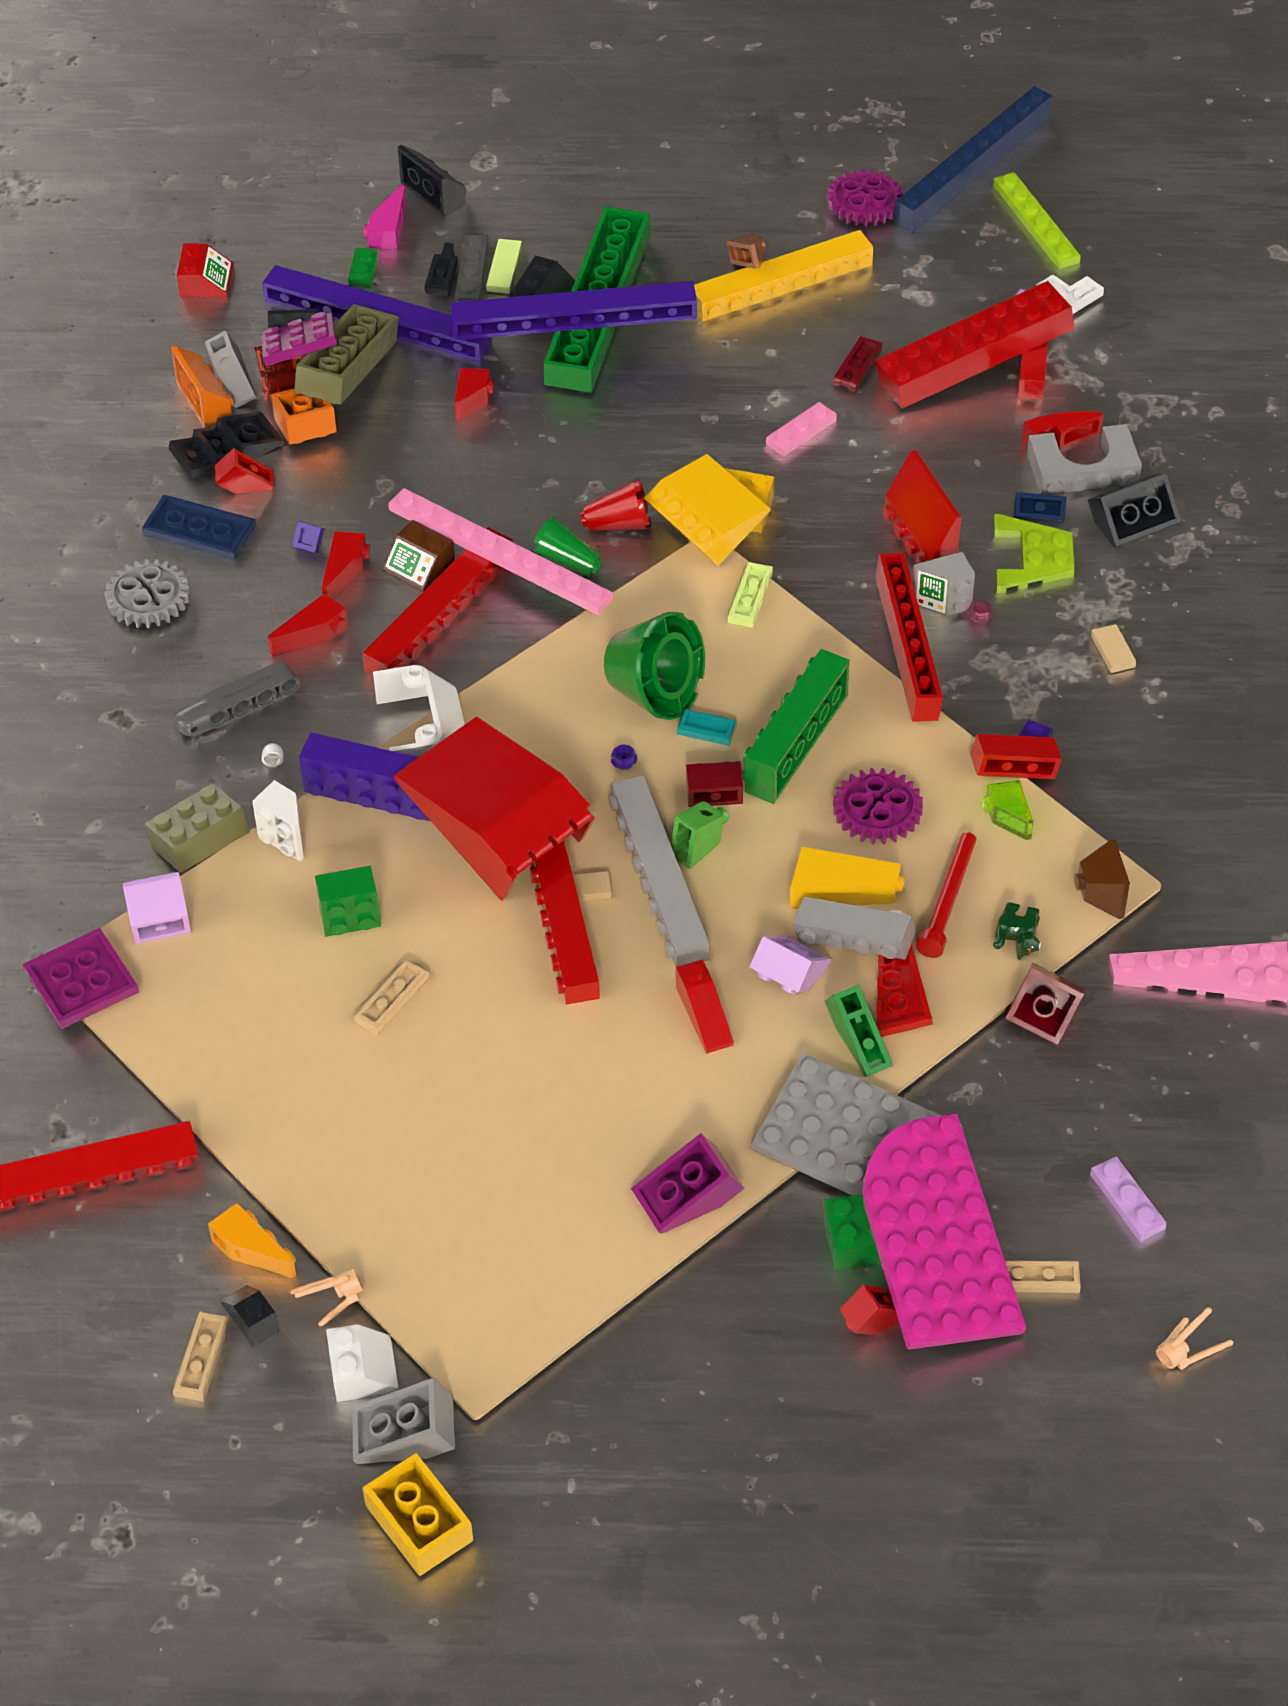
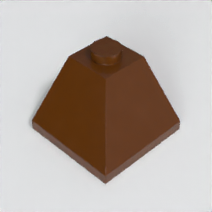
[1074,839,1130,919]

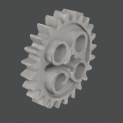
[104,559,190,628]

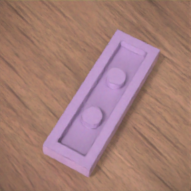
[1090,1156,1166,1242]

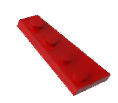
[876,944,933,1037]

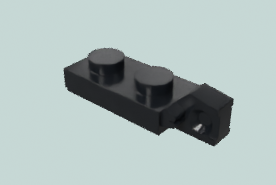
[424,243,458,296]

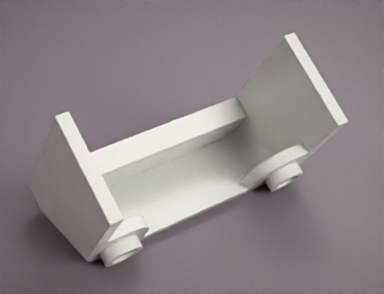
[373,665,465,757]

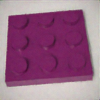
[261,312,337,366]
[22,928,139,1029]

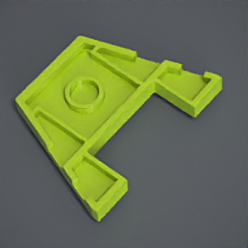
[994,514,1074,593]

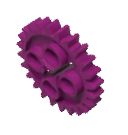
[827,169,903,227]
[833,768,923,845]

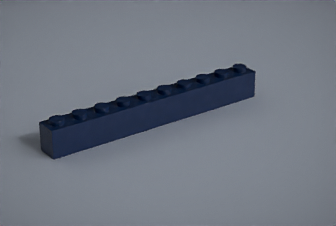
[894,86,1053,233]

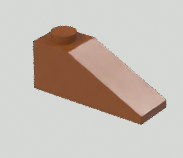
[726,233,766,269]

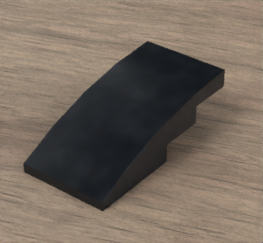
[168,411,284,478]

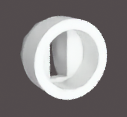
[262,743,284,767]

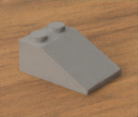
[352,1377,455,1464]

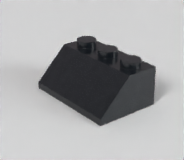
[398,145,466,217]
[508,255,575,334]
[1087,473,1182,547]

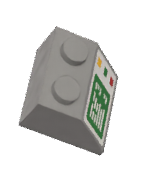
[913,552,975,616]

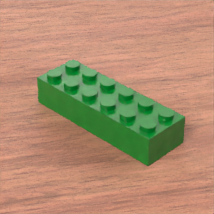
[743,649,850,804]

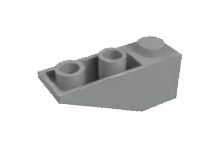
[205,330,257,409]

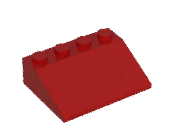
[882,450,961,564]

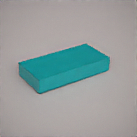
[677,709,737,746]

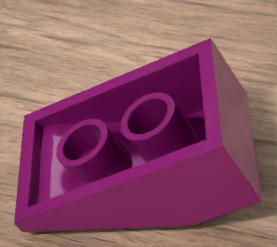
[631,1133,745,1234]

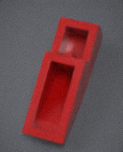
[1022,411,1104,450]

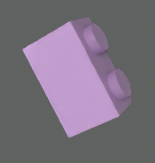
[750,934,832,995]

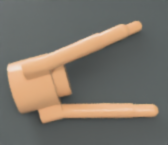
[290,1268,363,1327]
[1156,1307,1233,1370]

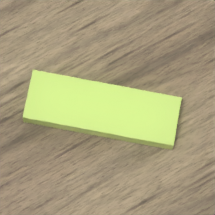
[486,239,522,294]
[728,562,773,628]

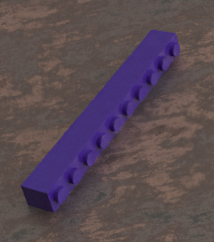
[262,265,492,363]
[450,281,697,341]

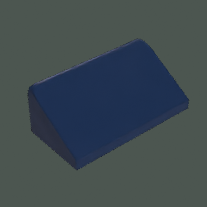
[1013,492,1067,522]

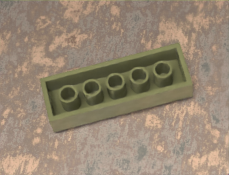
[294,304,399,405]

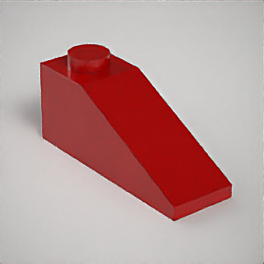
[321,531,370,600]
[267,593,348,656]
[676,959,734,1054]

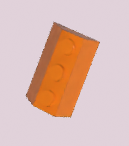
[171,345,234,427]

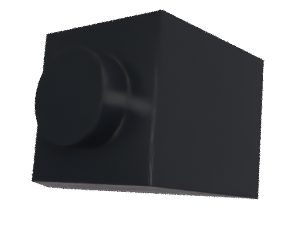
[220,1285,279,1347]

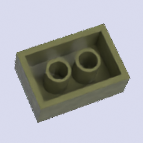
[144,783,250,873]

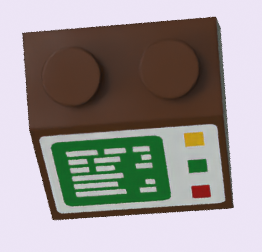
[383,520,455,592]

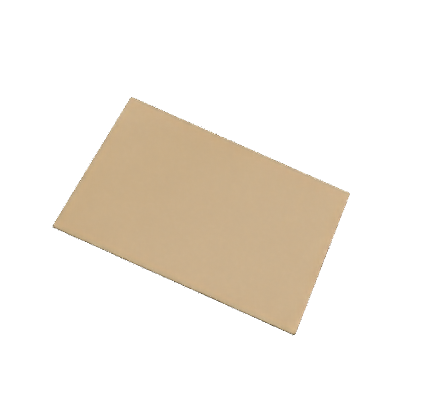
[82,542,1161,1420]

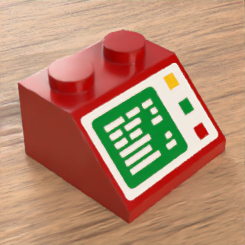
[177,243,233,298]

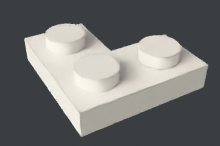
[1036,275,1104,314]

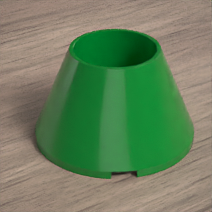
[604,611,705,720]

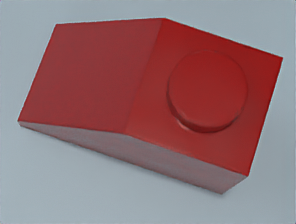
[454,368,494,420]
[215,448,274,494]
[839,1285,899,1335]

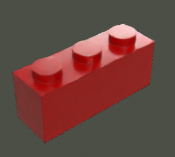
[970,734,1062,779]

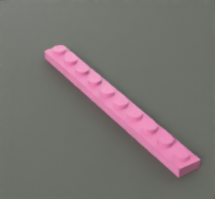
[388,488,613,615]

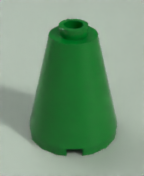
[530,516,603,579]

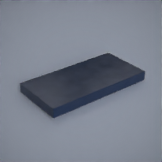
[141,495,256,560]

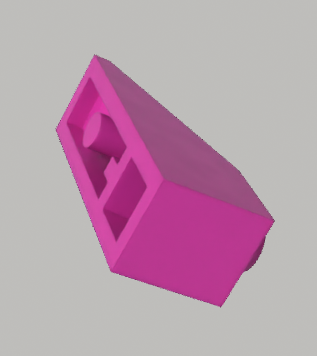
[364,185,407,250]

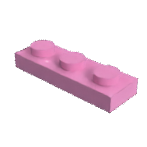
[766,402,837,457]

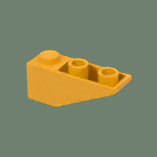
[208,1203,296,1278]

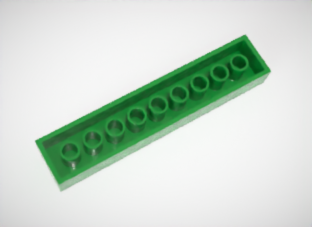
[543,206,651,393]

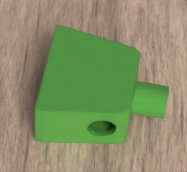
[671,802,729,869]

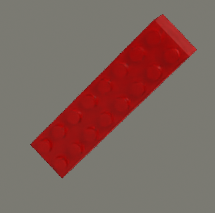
[875,281,1074,409]

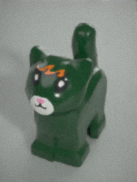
[993,902,1041,960]

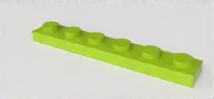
[993,172,1081,269]

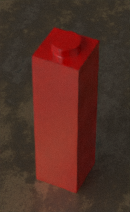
[1018,342,1048,400]

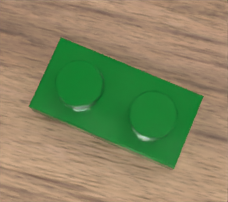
[348,248,379,287]

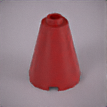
[579,479,652,531]

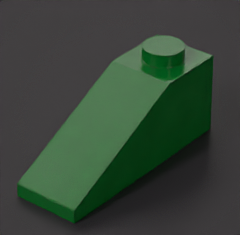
[824,985,893,1077]

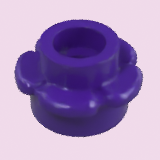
[611,744,637,770]

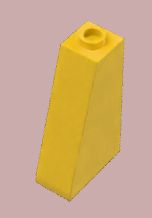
[789,847,905,908]

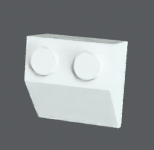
[326,1324,399,1402]

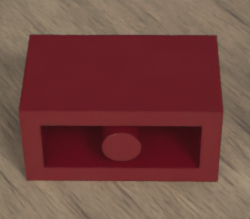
[686,761,743,807]

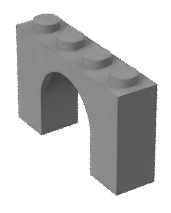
[1027,424,1142,495]

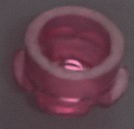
[967,600,993,624]

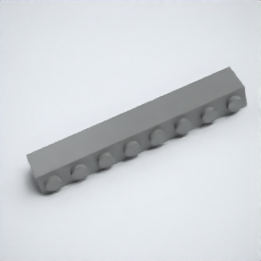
[608,776,709,967]

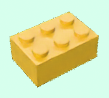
[362,1453,473,1576]

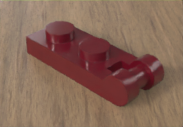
[833,336,883,393]

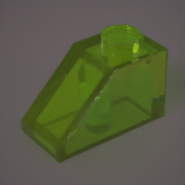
[982,780,1034,840]

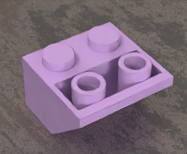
[122,872,191,944]

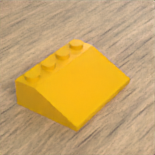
[644,454,771,566]

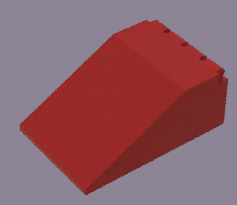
[393,716,595,901]

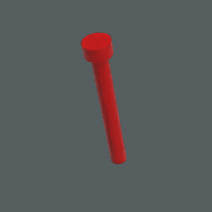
[916,832,977,958]

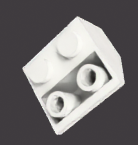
[252,780,304,862]

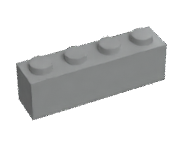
[793,897,916,960]

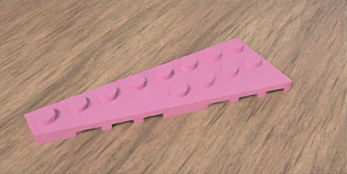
[1108,941,1288,1005]

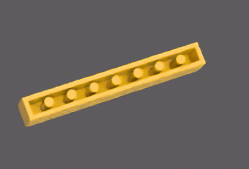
[694,230,873,322]

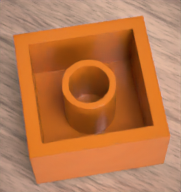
[271,388,337,445]

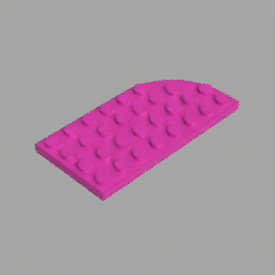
[863,1114,1027,1350]

